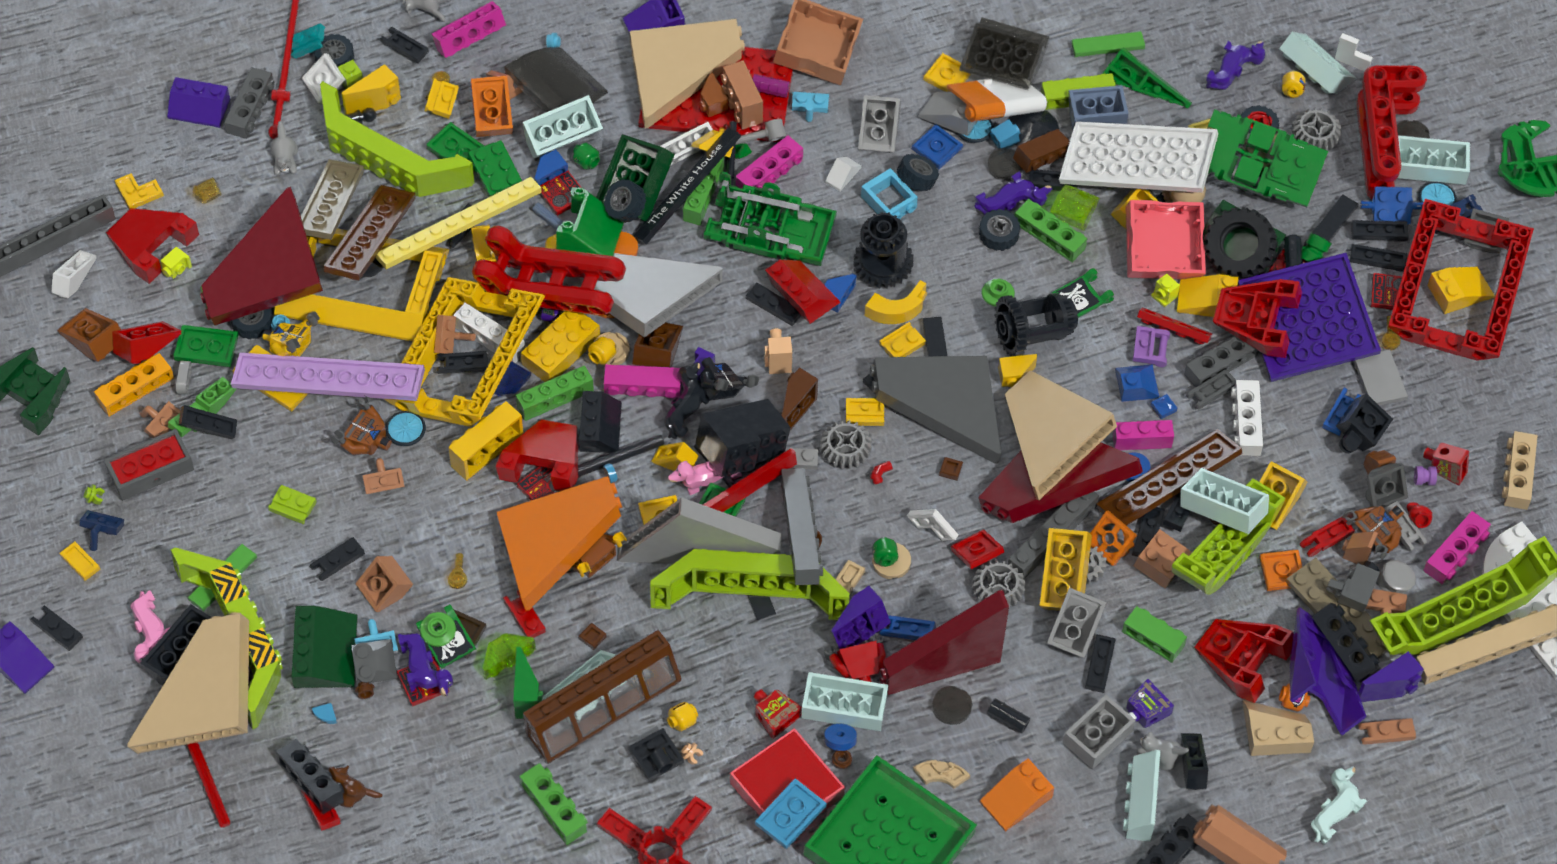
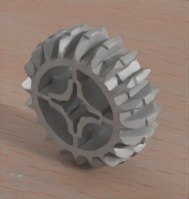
[1292,107,1341,150]
[820,419,872,470]
[972,559,1025,608]

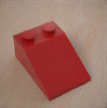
[112,321,181,364]

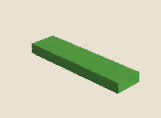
[1071,31,1145,57]
[188,544,257,612]

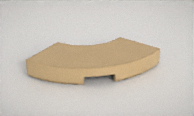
[913,760,970,789]

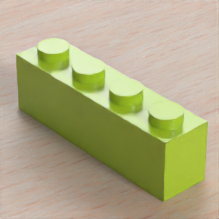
[1041,74,1116,110]

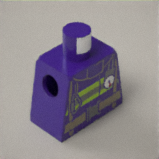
[1126,679,1174,728]

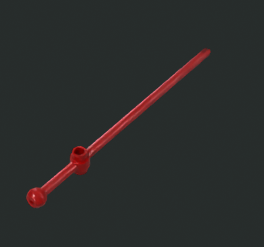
[268,0,299,139]

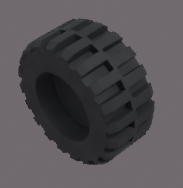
[1204,207,1278,280]

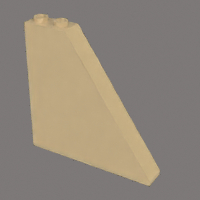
[630,19,745,128]
[1005,370,1117,500]
[128,612,249,754]

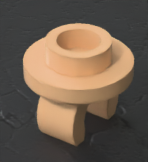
[681,742,703,765]

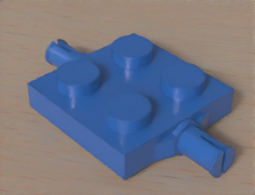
[1360,187,1424,224]

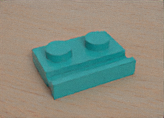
[291,23,325,59]

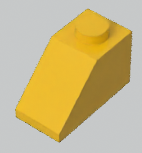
[691,128,734,157]
[998,354,1037,387]
[651,442,699,471]

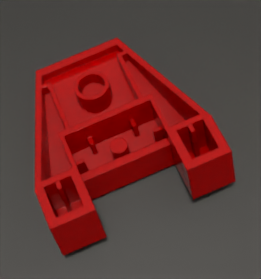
[106,208,199,284]
[1213,279,1302,358]
[496,419,578,491]
[1194,619,1294,703]

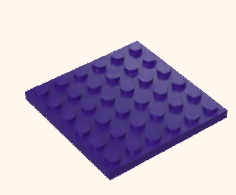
[1238,253,1381,382]

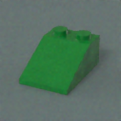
[513,647,543,719]

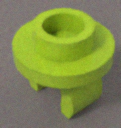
[84,484,105,505]

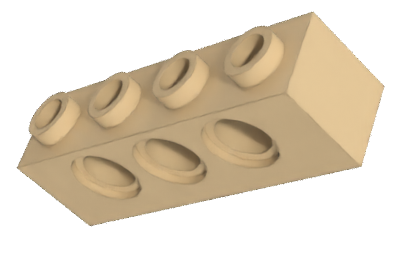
[1502,431,1537,510]

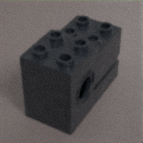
[695,399,791,477]

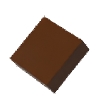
[939,457,963,481]
[578,622,607,650]

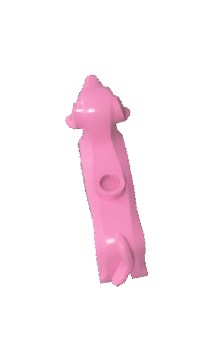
[668,461,742,495]
[130,590,170,664]

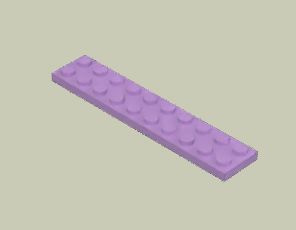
[231,353,425,401]

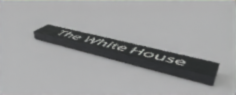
[633,128,741,245]

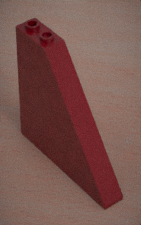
[200,187,323,326]
[978,442,1143,523]
[879,590,1009,695]

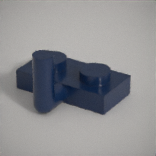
[80,510,124,551]

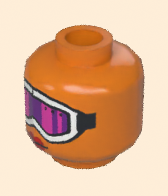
[1279,683,1310,712]

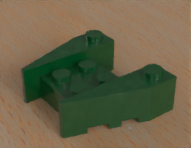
[0,347,70,436]

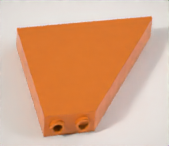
[496,476,622,611]

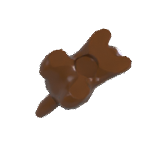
[329,765,383,808]

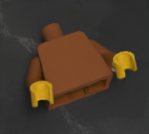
[572,532,627,578]

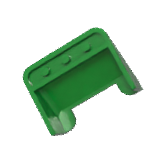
[556,187,624,256]

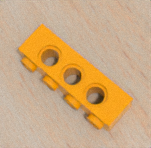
[94,353,174,417]

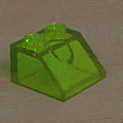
[1050,184,1100,231]

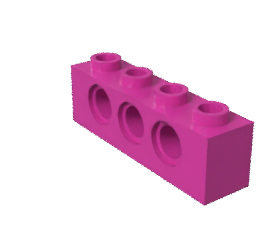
[432,1,506,58]
[735,135,803,189]
[1423,511,1491,584]

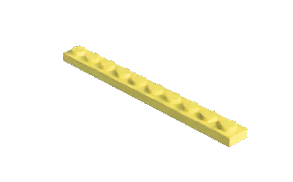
[376,177,541,269]

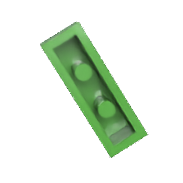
[1122,606,1187,663]

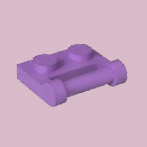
[1133,326,1170,367]

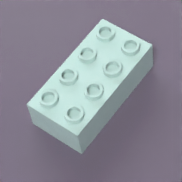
[1398,136,1470,185]
[1181,468,1269,534]
[801,672,888,731]

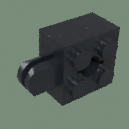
[1336,394,1393,454]

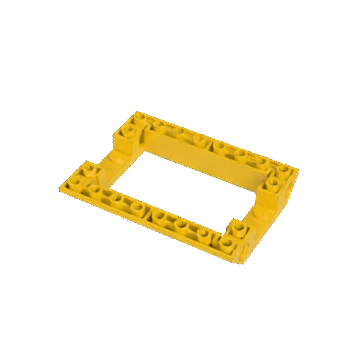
[274,228,449,342]
[384,277,545,427]

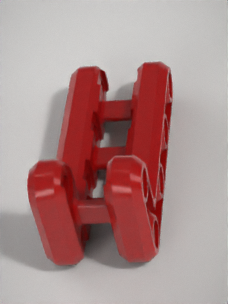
[1356,65,1427,200]
[472,226,626,316]

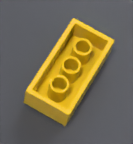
[521,311,600,382]
[448,401,523,481]
[1040,528,1092,611]

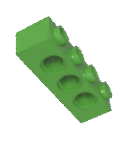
[683,157,724,226]
[1015,199,1087,263]
[516,365,594,421]
[520,763,588,845]

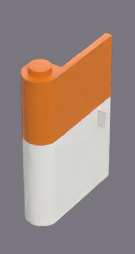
[947,74,1047,122]

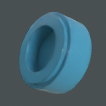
[603,463,618,483]

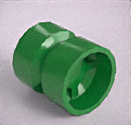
[1302,233,1332,262]

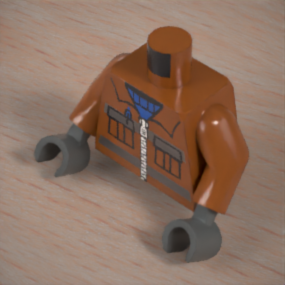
[331,395,392,455]
[1342,505,1405,559]

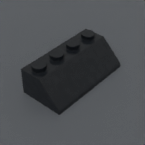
[140,604,212,686]

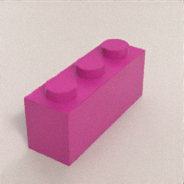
[1112,420,1174,450]

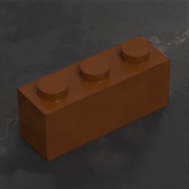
[1013,129,1070,173]

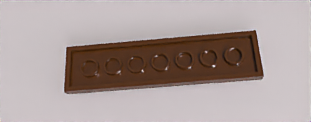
[324,185,415,281]
[1096,429,1243,526]

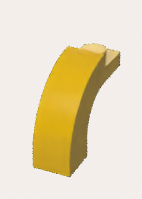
[471,224,497,262]
[864,280,927,324]

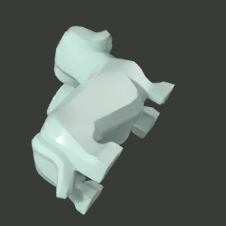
[1311,767,1367,845]

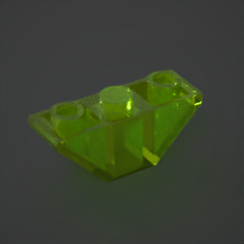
[482,633,536,680]

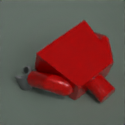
[824,636,886,682]

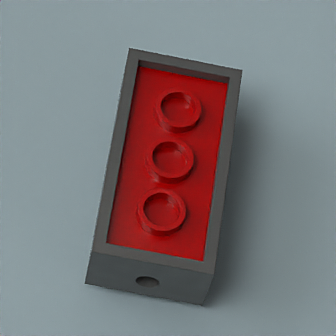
[104,429,194,501]

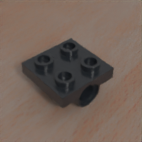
[628,728,684,782]

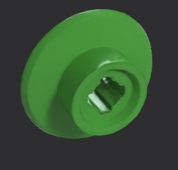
[981,279,1015,307]
[420,612,456,647]

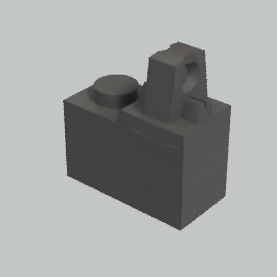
[1326,563,1380,613]

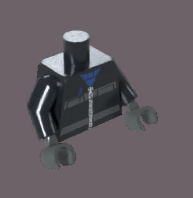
[699,357,759,401]

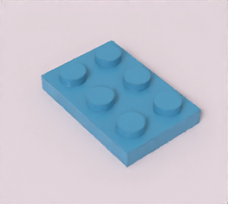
[755,779,827,849]

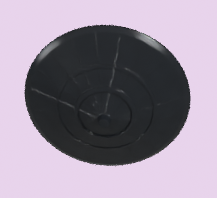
[1007,110,1059,146]

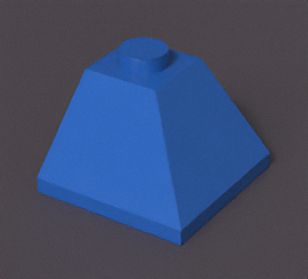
[1115,364,1159,402]

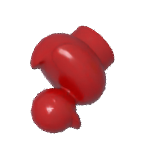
[1406,502,1433,528]

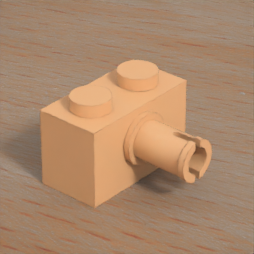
[764,328,792,374]

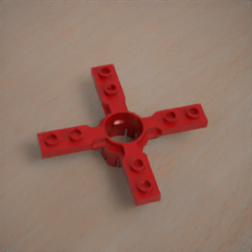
[597,796,712,864]

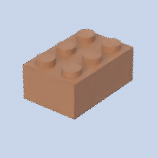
[721,60,763,129]

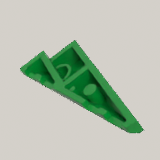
[1102,47,1192,108]

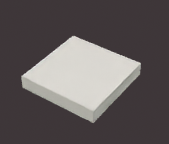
[302,53,345,104]

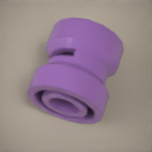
[1414,466,1437,486]

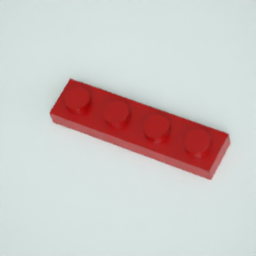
[1137,307,1213,344]

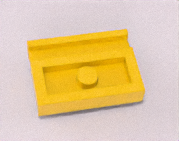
[424,78,459,119]
[879,322,926,357]
[846,398,884,426]

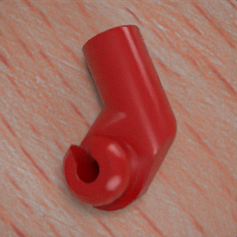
[870,461,893,485]

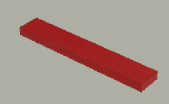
[703,448,797,512]

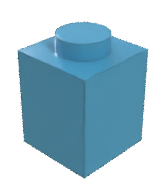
[991,120,1020,152]

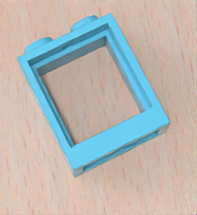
[861,168,918,219]

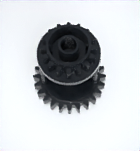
[853,212,914,289]
[994,293,1078,357]

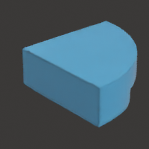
[312,703,337,724]

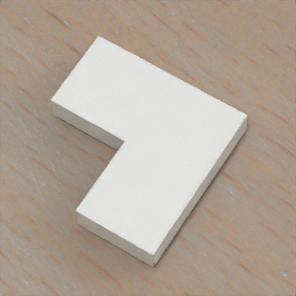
[1335,33,1373,71]
[907,509,958,541]

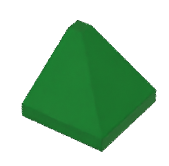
[725,143,752,159]

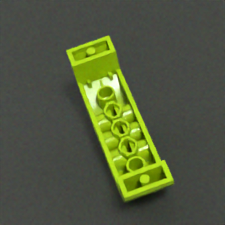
[1172,478,1286,595]

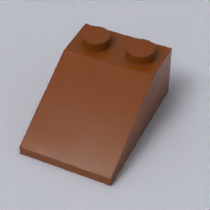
[57,308,121,362]

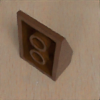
[632,322,683,368]
[782,367,818,431]

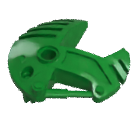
[1497,120,1557,197]

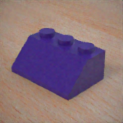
[167,77,230,128]

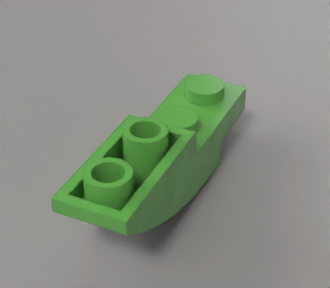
[168,377,236,437]

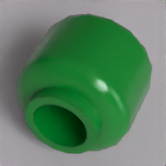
[573,143,600,170]
[872,537,899,567]

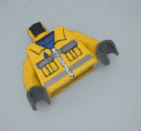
[263,311,320,357]

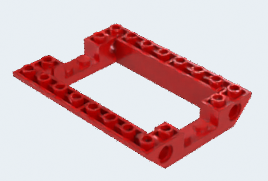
[1388,199,1534,361]

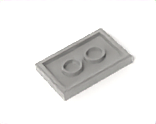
[1353,350,1408,405]

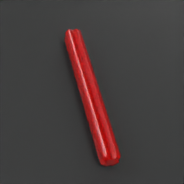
[187,742,231,828]

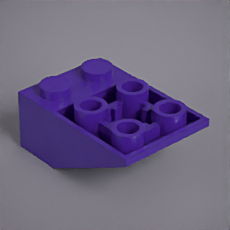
[623,0,685,34]
[831,586,891,649]

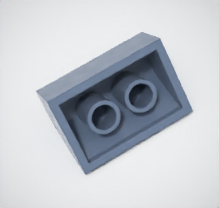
[1068,85,1129,130]

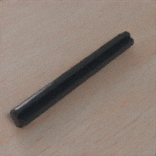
[578,435,664,477]

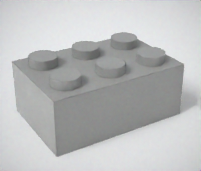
[1063,695,1136,770]

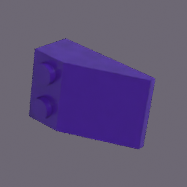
[0,621,55,694]
[1358,651,1424,702]

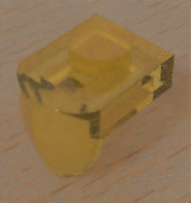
[192,177,222,204]

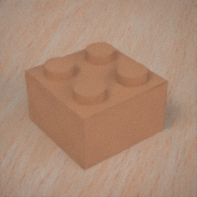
[1134,529,1192,589]

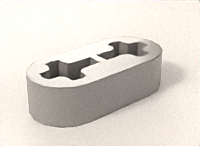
[176,361,192,394]

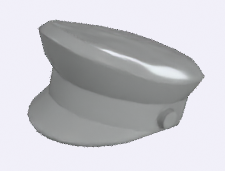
[1377,560,1416,594]

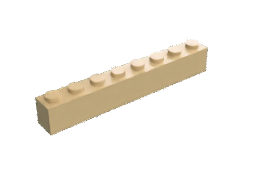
[1416,604,1557,685]

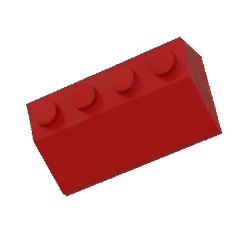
[765,259,840,324]

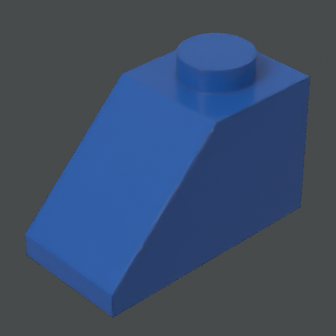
[535,149,568,186]
[824,274,857,313]

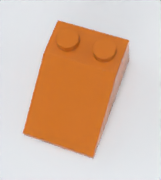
[471,76,513,137]
[979,758,1054,832]

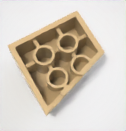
[1242,700,1314,756]

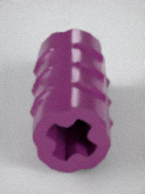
[753,74,790,97]

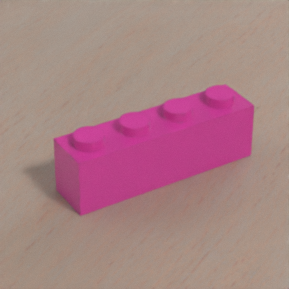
[604,364,681,398]

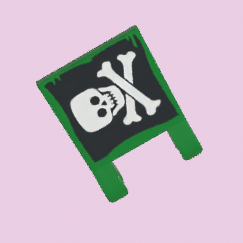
[1052,268,1114,318]
[416,604,476,669]

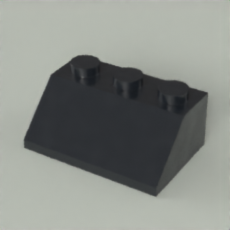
[579,391,622,453]

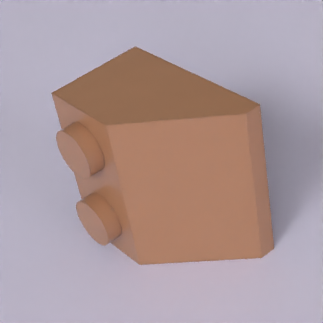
[355,556,413,612]

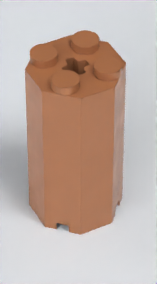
[1193,804,1287,864]

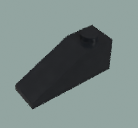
[1181,733,1209,790]

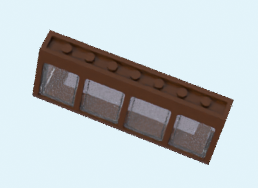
[523,630,682,764]

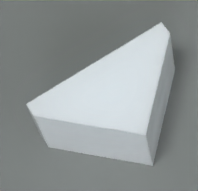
[825,157,862,192]

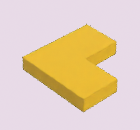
[115,173,164,209]

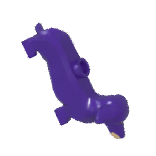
[1206,41,1265,90]
[974,171,1052,214]
[398,633,453,697]

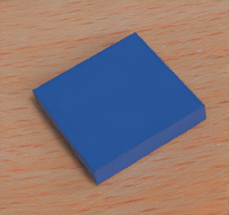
[912,124,963,169]

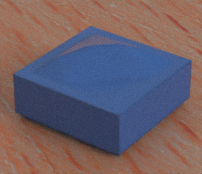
[1151,394,1178,419]

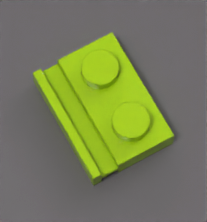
[268,485,317,524]

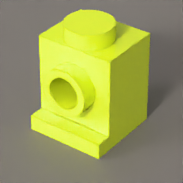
[160,247,192,279]
[1151,273,1180,308]

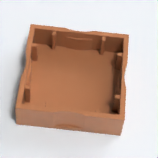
[773,0,863,85]

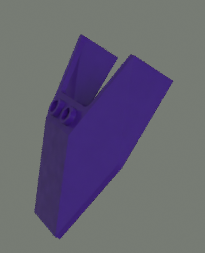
[1290,607,1367,735]

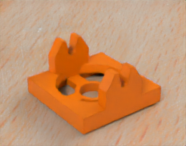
[1090,511,1137,566]

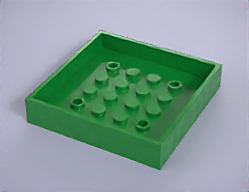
[803,755,977,864]

